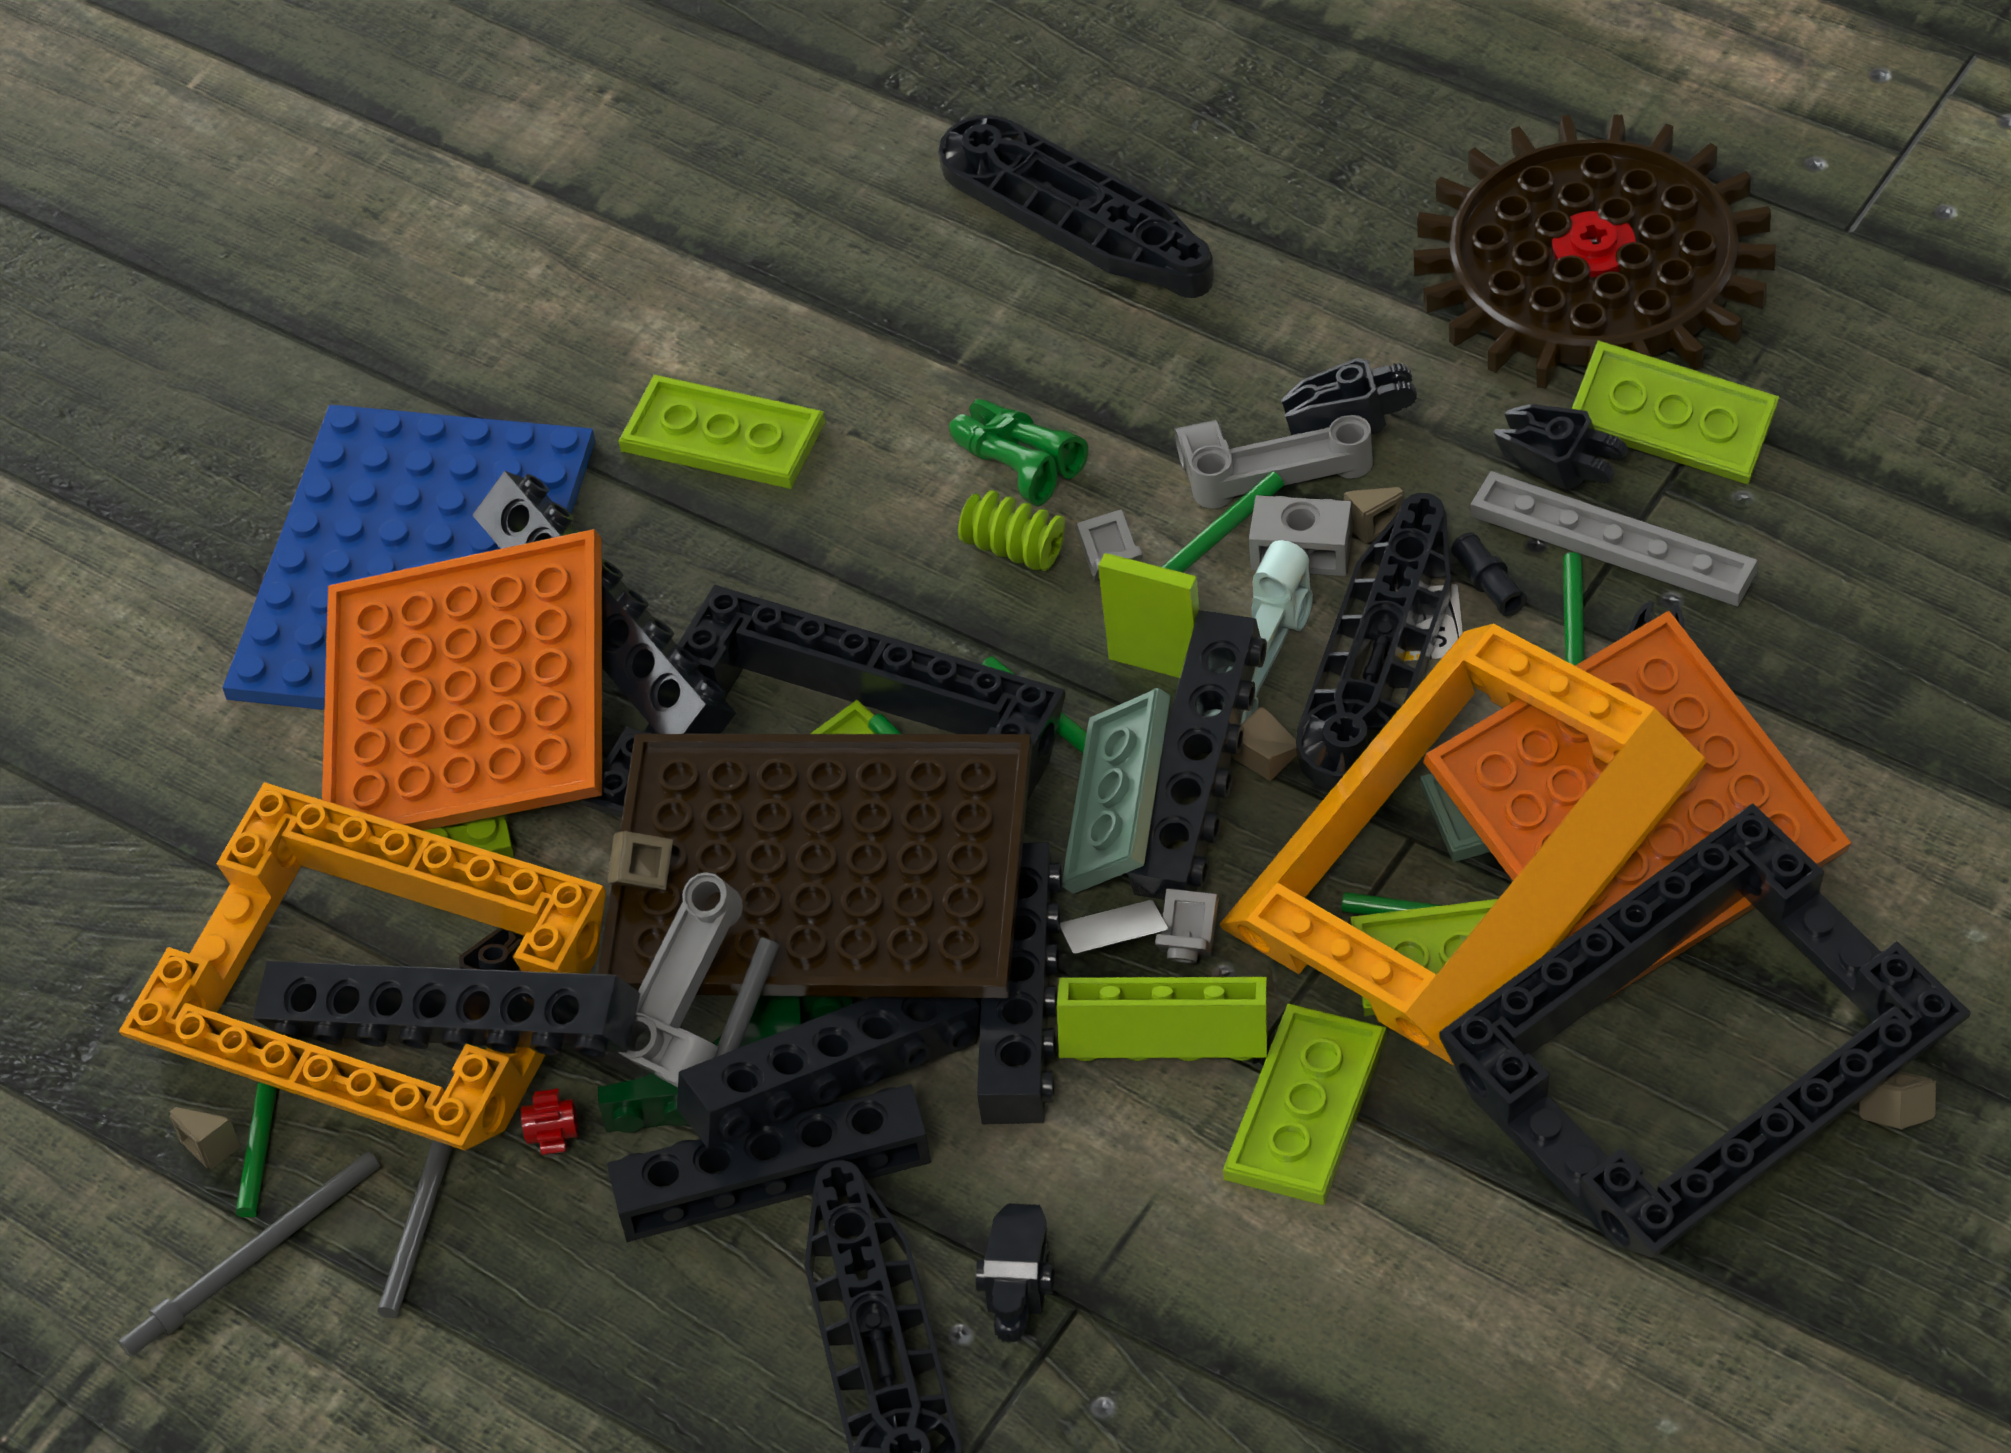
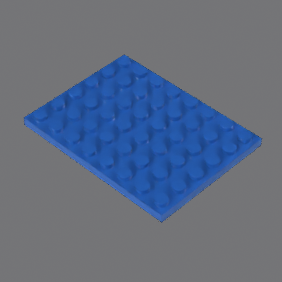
[222,404,596,710]

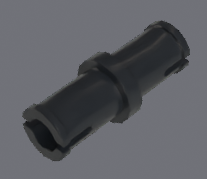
[1451,532,1527,616]

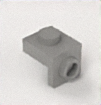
[1075,509,1143,581]
[1155,889,1219,964]

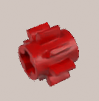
[521,1088,579,1155]

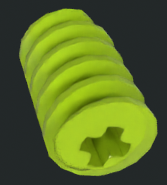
[958,490,1066,571]

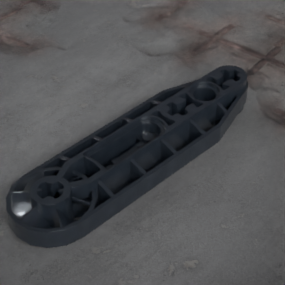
[938,115,1214,298]
[1296,493,1451,790]
[804,1160,963,1453]

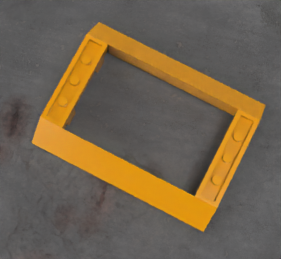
[1220,623,1706,1066]
[119,782,606,1151]

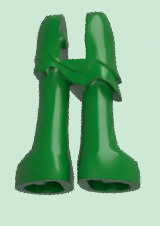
[948,399,1089,506]

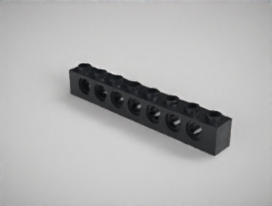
[472,471,736,734]
[253,961,640,1058]

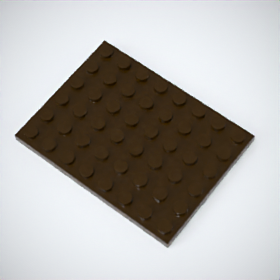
[598,734,1032,998]

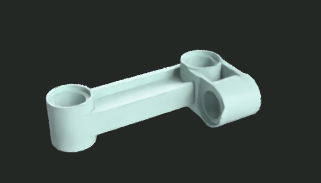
[1202,540,1313,725]

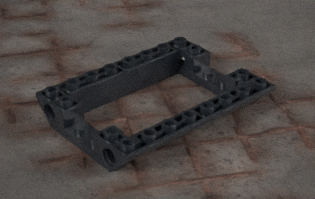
[581,584,1065,818]
[1439,803,1971,1258]

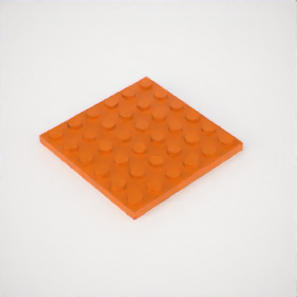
[322,529,602,831]
[1423,611,1851,1000]

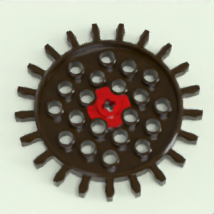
[1413,114,1776,389]

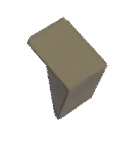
[1344,487,1403,544]
[1232,707,1297,781]
[608,831,673,890]
[1860,1071,1936,1129]
[169,1107,241,1170]

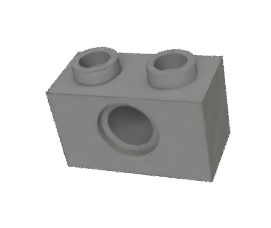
[1249,495,1353,576]

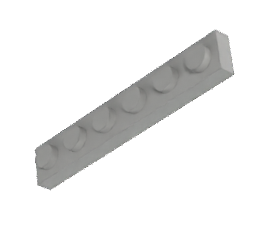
[1470,471,1758,607]

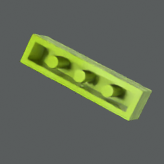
[1057,977,1267,1061]

